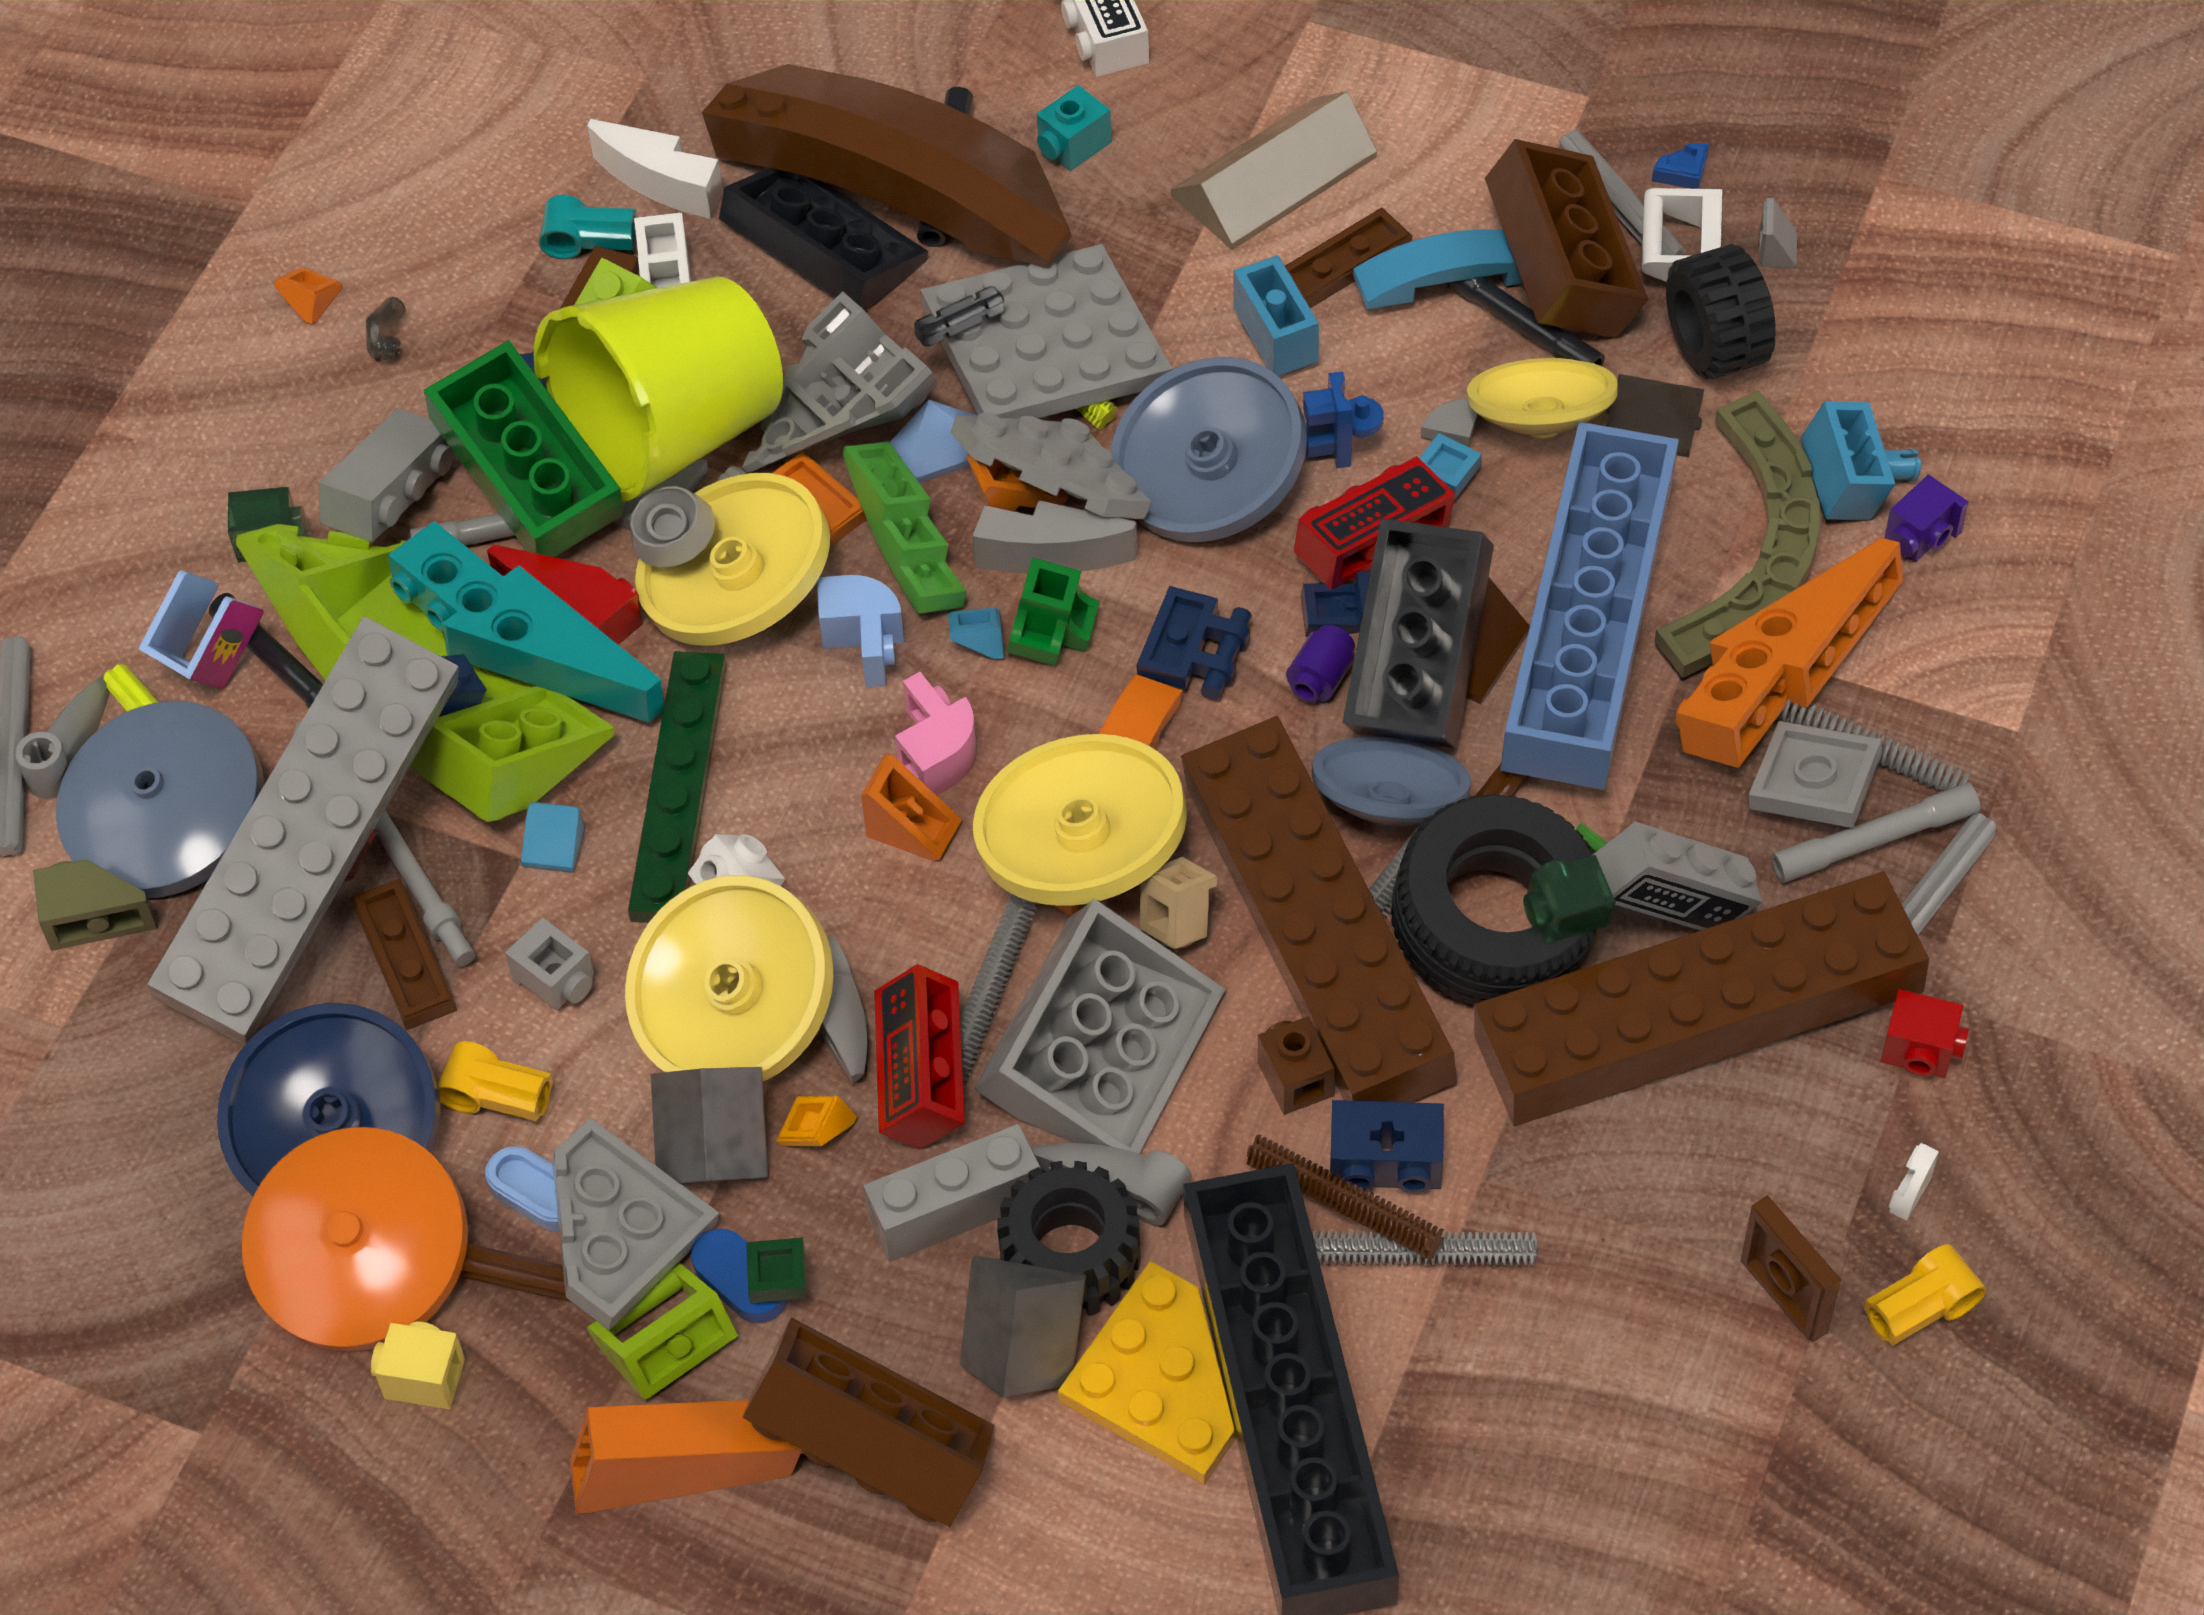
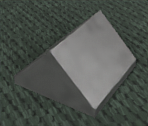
[650,1067,768,1183]
[959,1255,1086,1397]

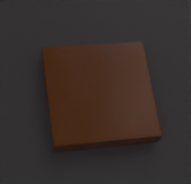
[1741,1195,1841,1343]

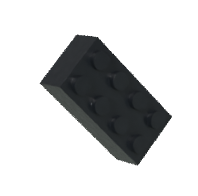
[1342,518,1494,749]

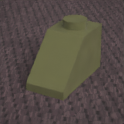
[33,859,157,951]

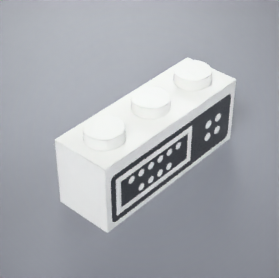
[1061,0,1149,77]

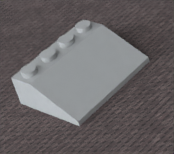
[974,899,1226,1153]

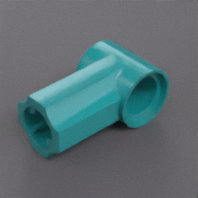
[539,194,637,259]

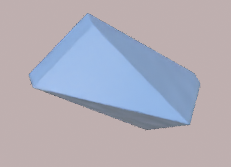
[890,400,977,483]

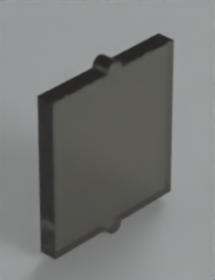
[1606,374,1704,458]

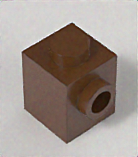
[1258,1016,1335,1115]

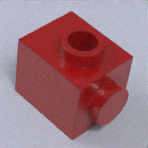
[1880,989,1969,1078]

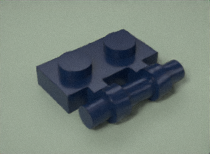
[1136,586,1252,700]

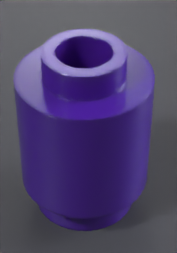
[1286,625,1355,702]

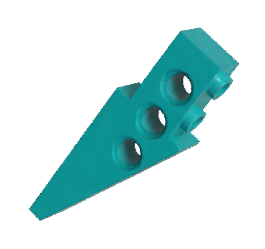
[388,521,664,722]

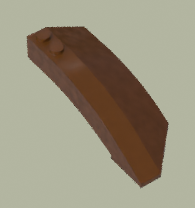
[702,64,1072,267]

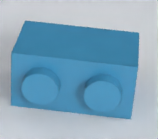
[1233,255,1319,376]

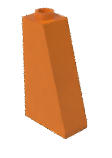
[570,1400,804,1514]

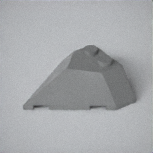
[742,291,939,473]

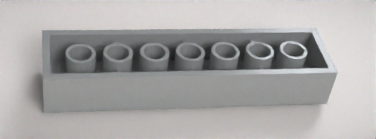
[147,616,459,1046]

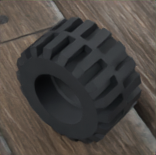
[1666,244,1776,380]
[997,1161,1140,1316]

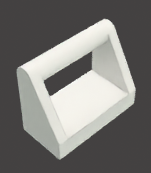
[1641,188,1722,282]

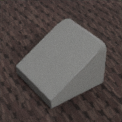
[1759,198,1797,268]

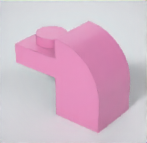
[895,672,977,795]

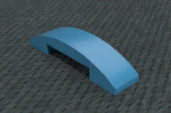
[1353,229,1523,309]

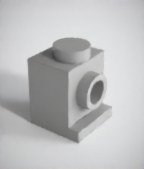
[505,917,595,1010]

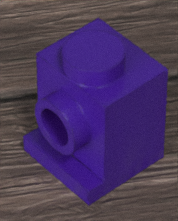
[1884,474,1969,562]

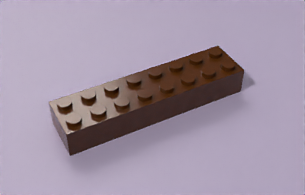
[1181,715,1457,1102]
[1474,871,1929,1127]

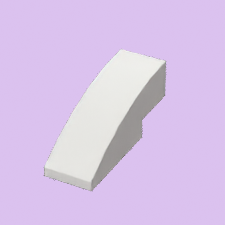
[587,119,723,219]
[634,212,691,288]

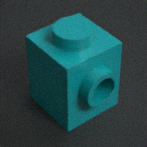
[1036,85,1112,171]

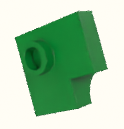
[1006,557,1100,666]

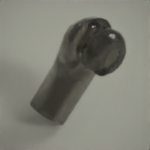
[366,297,406,363]

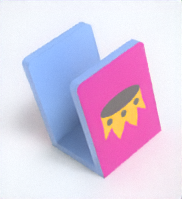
[138,570,264,689]

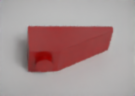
[487,544,642,645]

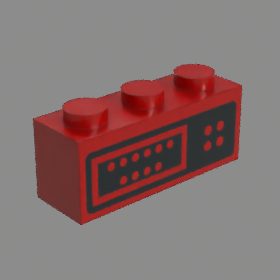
[1293,456,1455,590]
[874,964,965,1150]

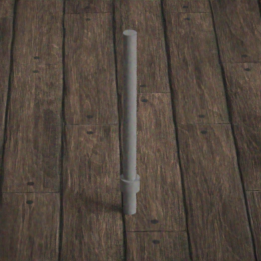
[373,810,476,967]

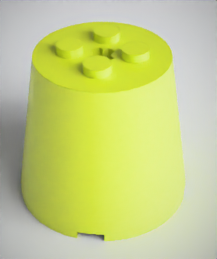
[534,276,783,502]

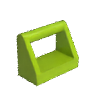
[587,1263,738,1401]

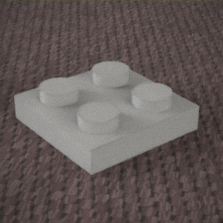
[1749,721,1882,828]

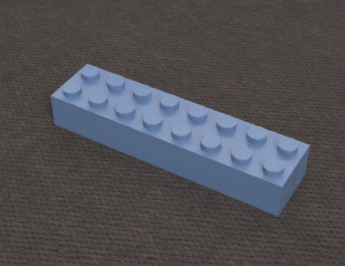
[1501,422,1679,790]

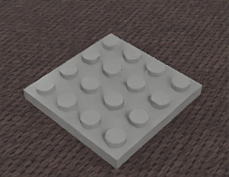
[920,244,1172,419]

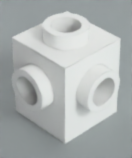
[688,834,785,886]

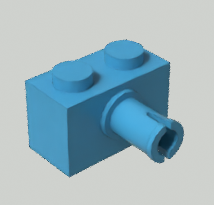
[1800,401,1921,520]

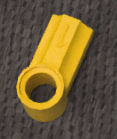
[437,1041,553,1122]
[1864,1244,1987,1346]

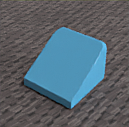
[521,802,585,872]

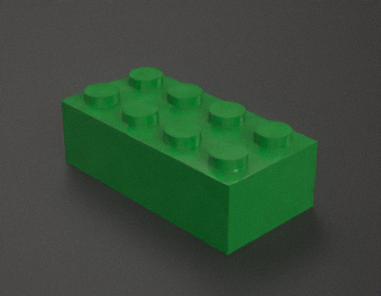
[424,340,623,557]

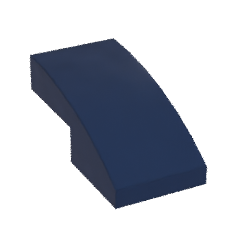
[1300,572,1371,637]

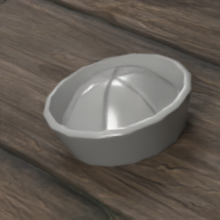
[630,486,715,568]

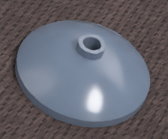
[1312,737,1471,827]

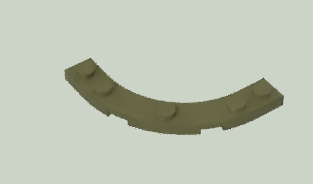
[1654,390,1820,678]

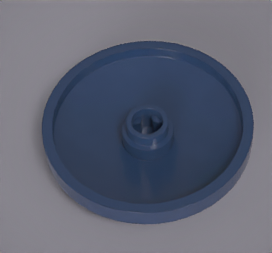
[217,1003,440,1196]

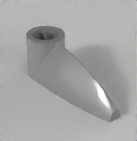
[15,676,110,799]
[818,936,867,1084]
[1031,1143,1192,1226]

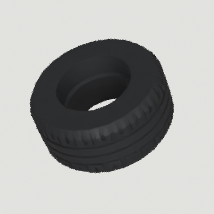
[1391,794,1604,1005]

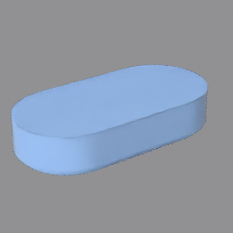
[485,1146,559,1231]

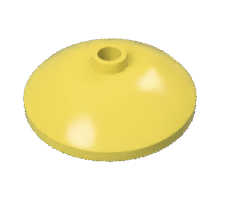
[1467,358,1618,438]

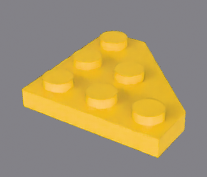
[1058,1261,1235,1485]

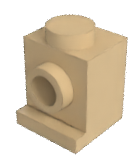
[1140,857,1217,949]

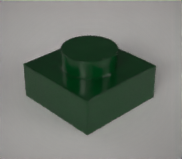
[746,1237,807,1303]

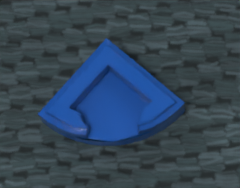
[1652,143,1709,189]

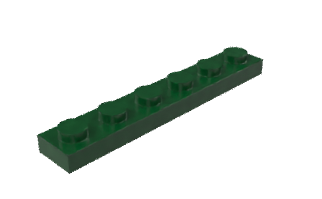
[628,651,727,923]

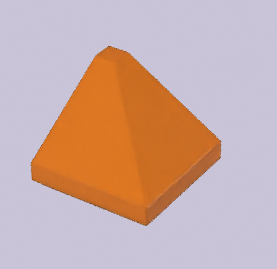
[274,267,342,324]

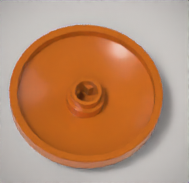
[242,1127,468,1352]

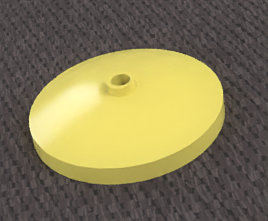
[635,473,830,646]
[973,734,1187,906]
[625,875,833,1082]

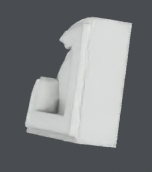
[1889,1143,1939,1221]

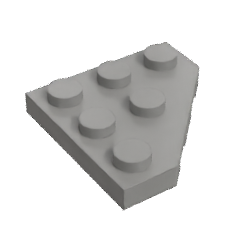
[950,413,1151,519]
[552,1117,719,1330]

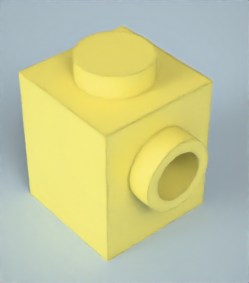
[371,1322,465,1409]

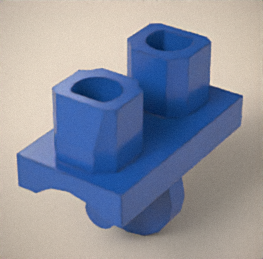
[1303,371,1384,469]

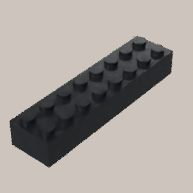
[1183,1163,1399,1615]

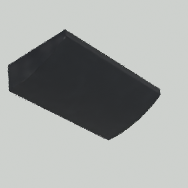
[719,168,928,310]

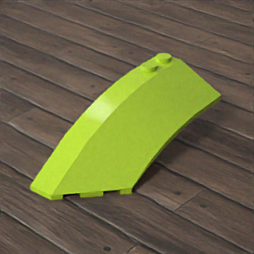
[236,524,614,822]

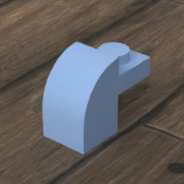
[817,575,905,687]

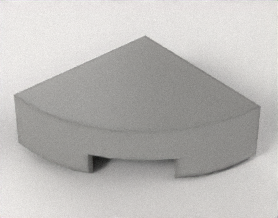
[1421,398,1480,447]

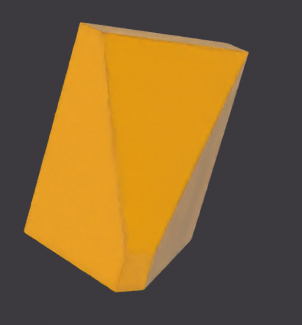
[776,1096,858,1146]

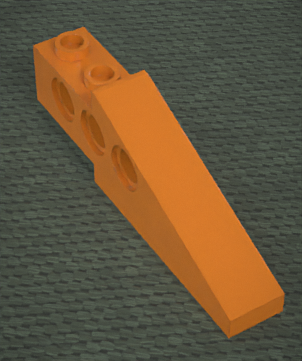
[1676,538,1903,768]

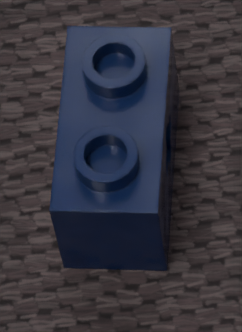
[1330,1100,1444,1193]

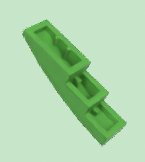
[843,441,967,614]

